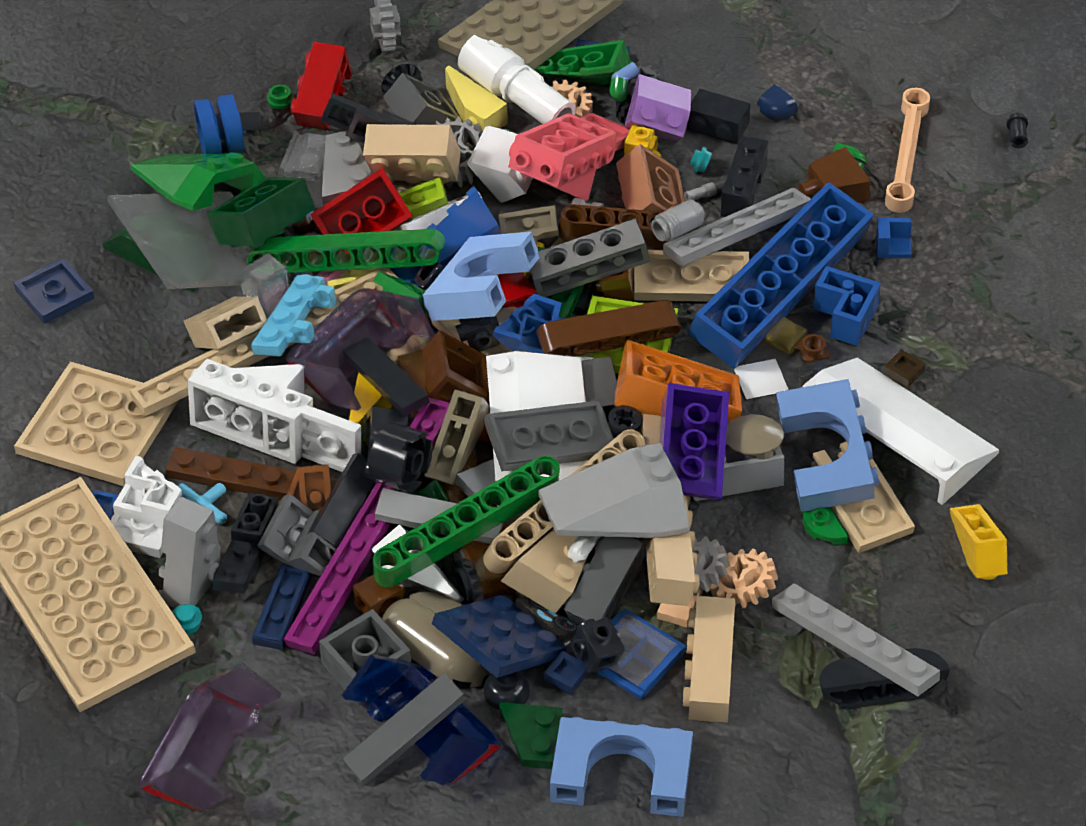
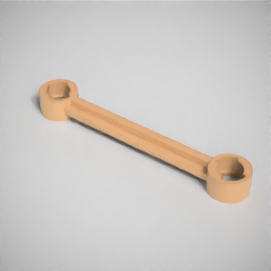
[885,88,930,213]

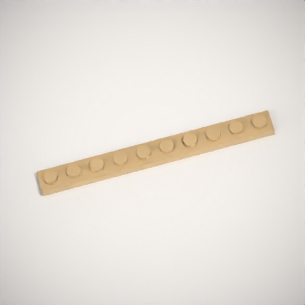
[130,268,398,416]

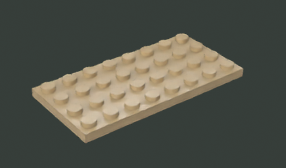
[0,477,196,712]

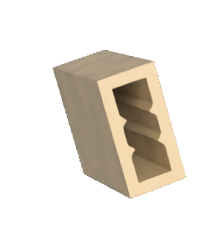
[184,297,267,349]

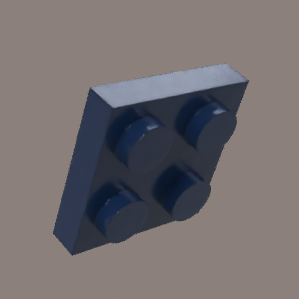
[13,257,94,324]

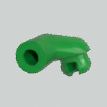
[833,142,867,170]

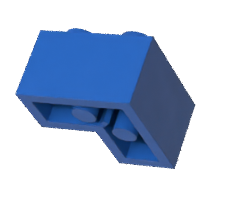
[813,266,881,346]

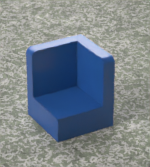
[875,217,912,258]

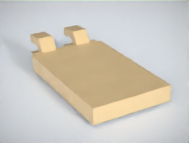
[811,441,915,553]

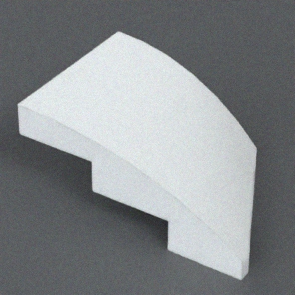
[110,456,182,558]

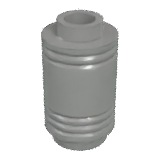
[651,199,705,242]

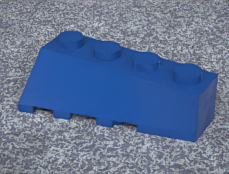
[390,186,502,290]

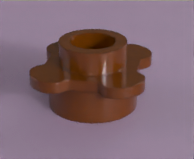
[796,334,830,363]

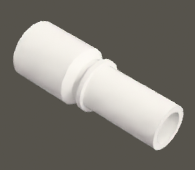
[458,35,576,124]

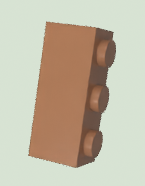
[616,144,685,212]

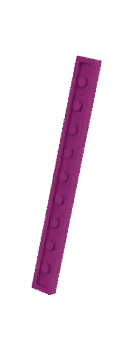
[284,397,450,655]

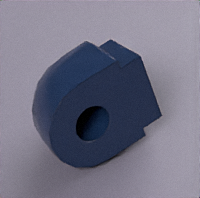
[757,84,798,121]

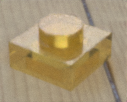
[766,317,807,355]

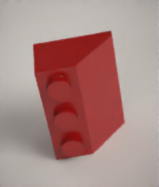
[310,168,413,254]

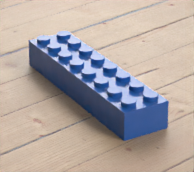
[688,182,874,369]

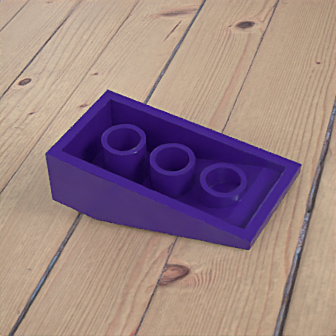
[660,383,729,501]

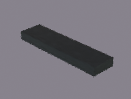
[342,337,430,416]

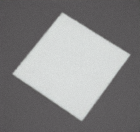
[734,359,788,399]

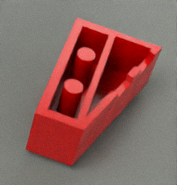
[290,42,353,130]

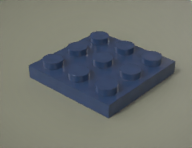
[432,595,567,678]

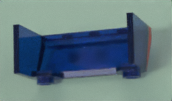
[341,654,502,785]

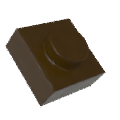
[883,349,926,388]

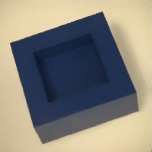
[544,651,588,695]

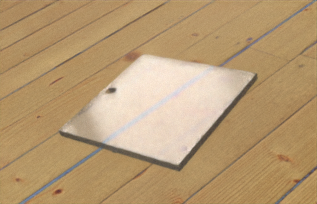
[107,191,293,289]

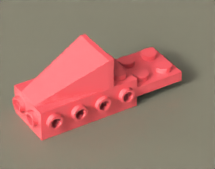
[508,113,630,201]

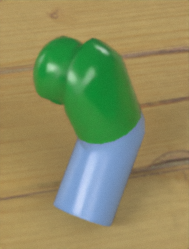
[609,62,640,102]

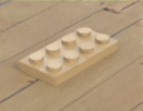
[634,250,749,301]

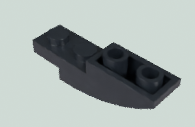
[320,93,418,143]
[213,493,278,594]

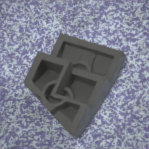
[257,494,350,576]

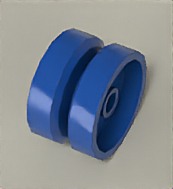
[193,93,244,154]

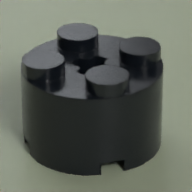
[365,422,433,493]

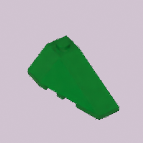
[533,40,631,85]

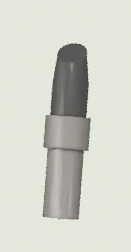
[684,180,726,201]

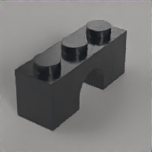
[720,136,768,217]

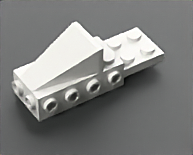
[188,359,361,472]

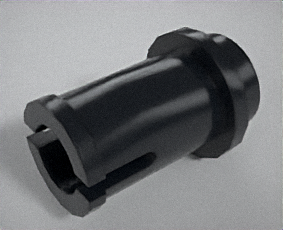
[1006,112,1028,148]

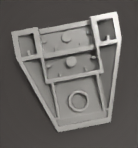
[539,443,690,538]

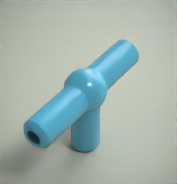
[178,483,227,525]

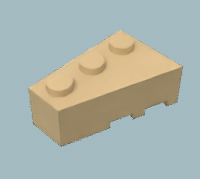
[501,529,589,613]

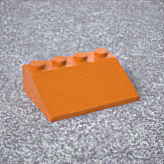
[614,340,742,424]

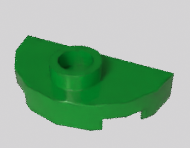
[802,507,848,545]

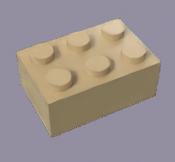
[363,124,461,184]

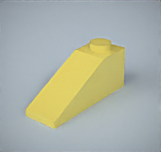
[445,66,508,131]

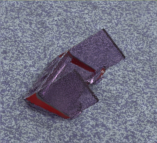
[286,288,435,411]
[139,662,282,811]

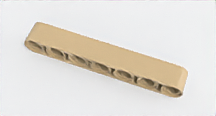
[483,429,646,574]

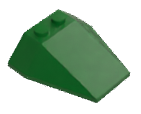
[130,153,266,211]

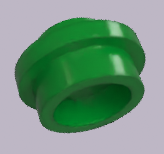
[267,85,294,109]

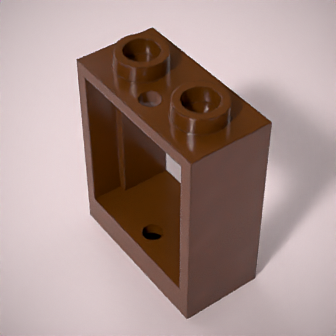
[422,330,490,406]

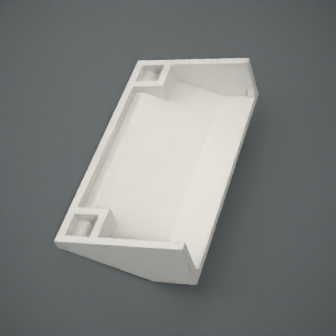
[486,351,588,528]
[802,358,999,505]

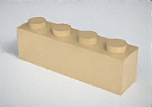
[683,596,735,723]

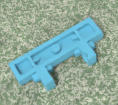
[251,274,337,356]

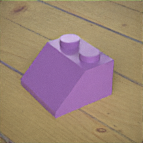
[624,74,691,143]

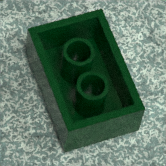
[206,177,315,249]

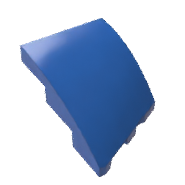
[493,294,564,354]

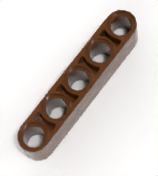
[558,204,700,250]
[536,300,681,357]

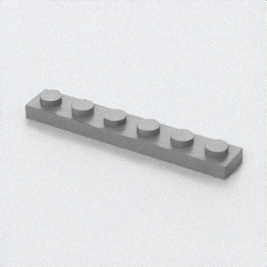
[663,188,811,266]
[772,584,940,696]

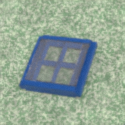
[578,608,687,700]

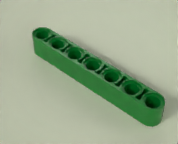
[247,229,446,274]
[373,456,560,587]

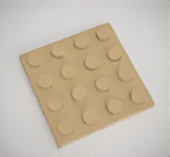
[14,361,179,486]

